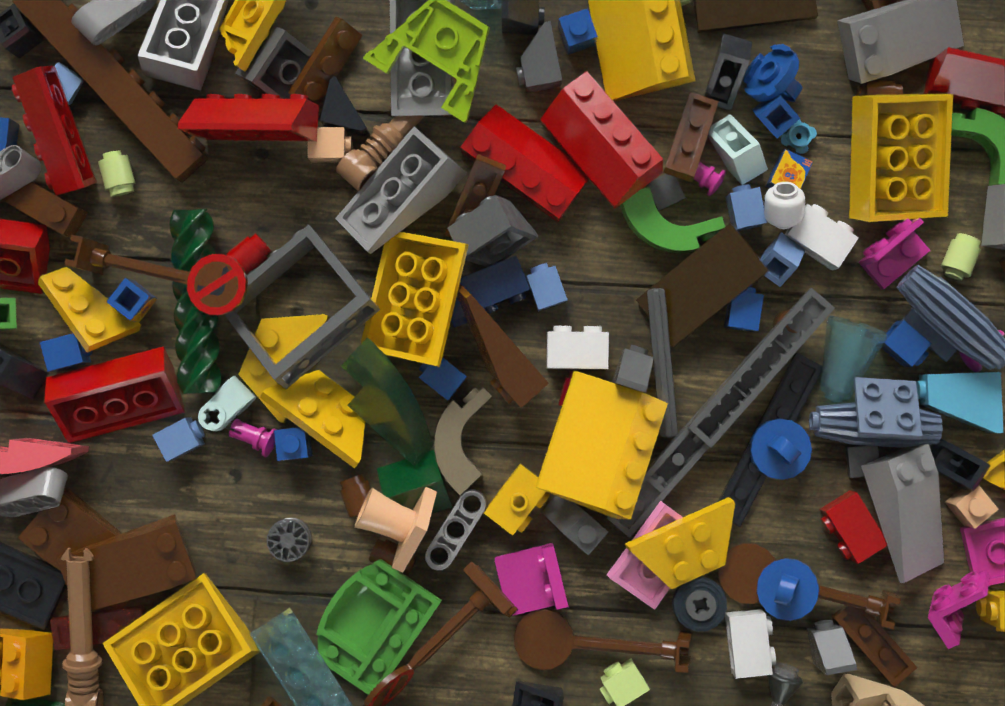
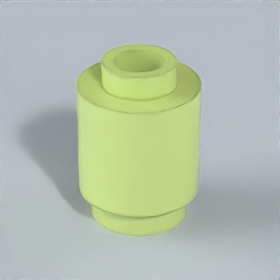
[98,150,135,197]
[941,233,981,281]

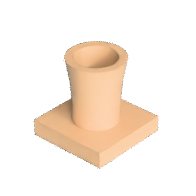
[355,487,437,573]

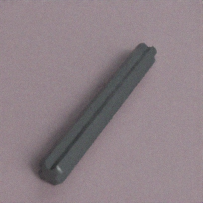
[647,288,678,438]

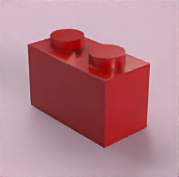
[820,490,887,564]

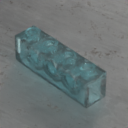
[249,607,353,706]

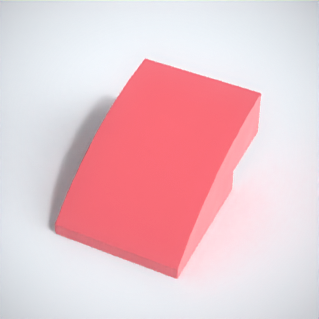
[0,438,89,474]

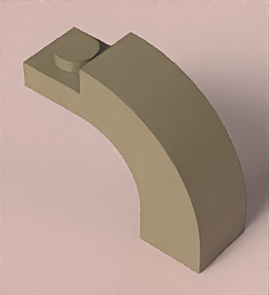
[434,388,492,495]

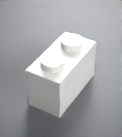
[785,204,859,270]
[546,326,609,369]
[725,609,776,679]

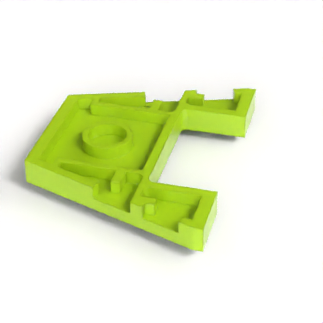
[363,0,490,123]

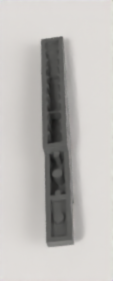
[606,288,835,538]

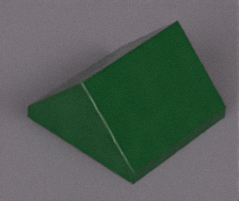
[377,450,453,514]

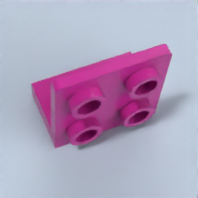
[858,218,931,290]
[495,543,569,616]
[928,570,990,649]

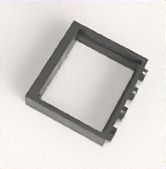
[225,225,380,389]

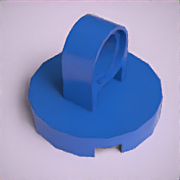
[743,44,803,102]
[750,419,812,480]
[757,558,820,621]

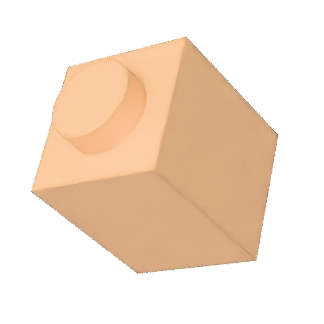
[308,127,353,163]
[945,485,999,529]

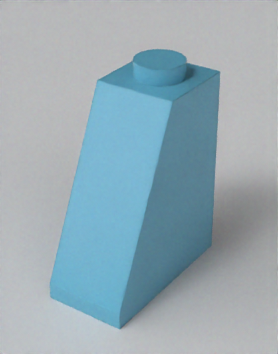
[916,372,1003,433]

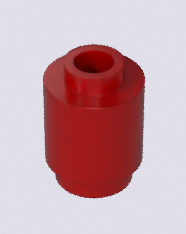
[226,233,272,275]

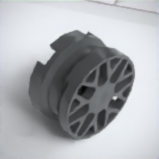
[267,517,312,562]

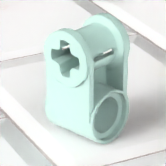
[198,376,256,431]

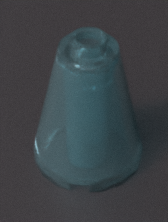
[820,315,887,403]

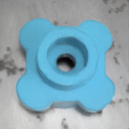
[781,119,817,154]

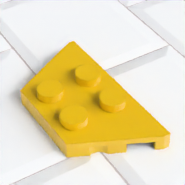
[219,0,286,72]
[238,314,329,423]
[259,370,367,469]
[625,497,735,589]

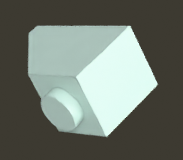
[708,114,768,185]

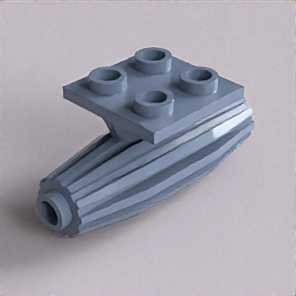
[897,265,1005,370]
[809,377,943,448]

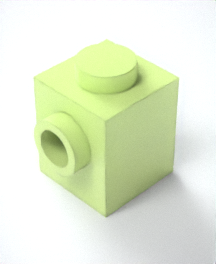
[600,658,650,706]

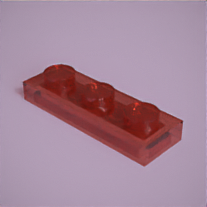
[50,605,145,650]

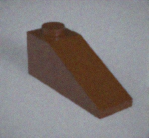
[2,182,88,237]

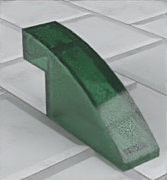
[341,337,432,466]

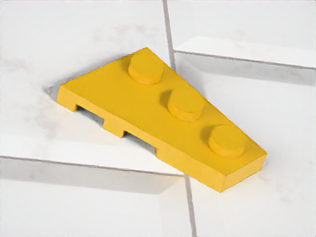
[38,267,141,353]

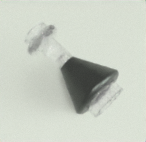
[767,663,803,706]

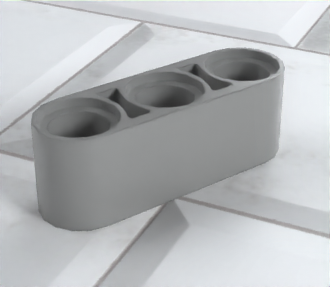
[71,0,157,46]
[0,145,41,200]
[0,467,68,517]
[425,489,486,570]

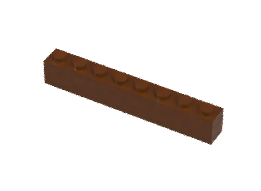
[12,0,208,183]

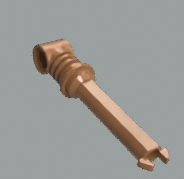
[336,78,457,191]
[61,548,104,706]

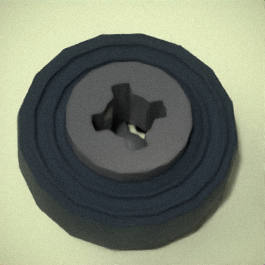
[672,576,727,632]

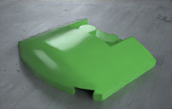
[314,559,442,695]

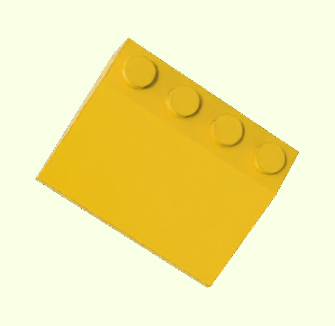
[588,0,696,102]
[849,94,953,222]
[360,232,469,367]
[535,371,668,520]
[102,573,261,706]

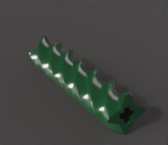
[169,209,221,394]

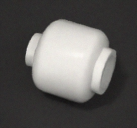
[764,182,805,229]

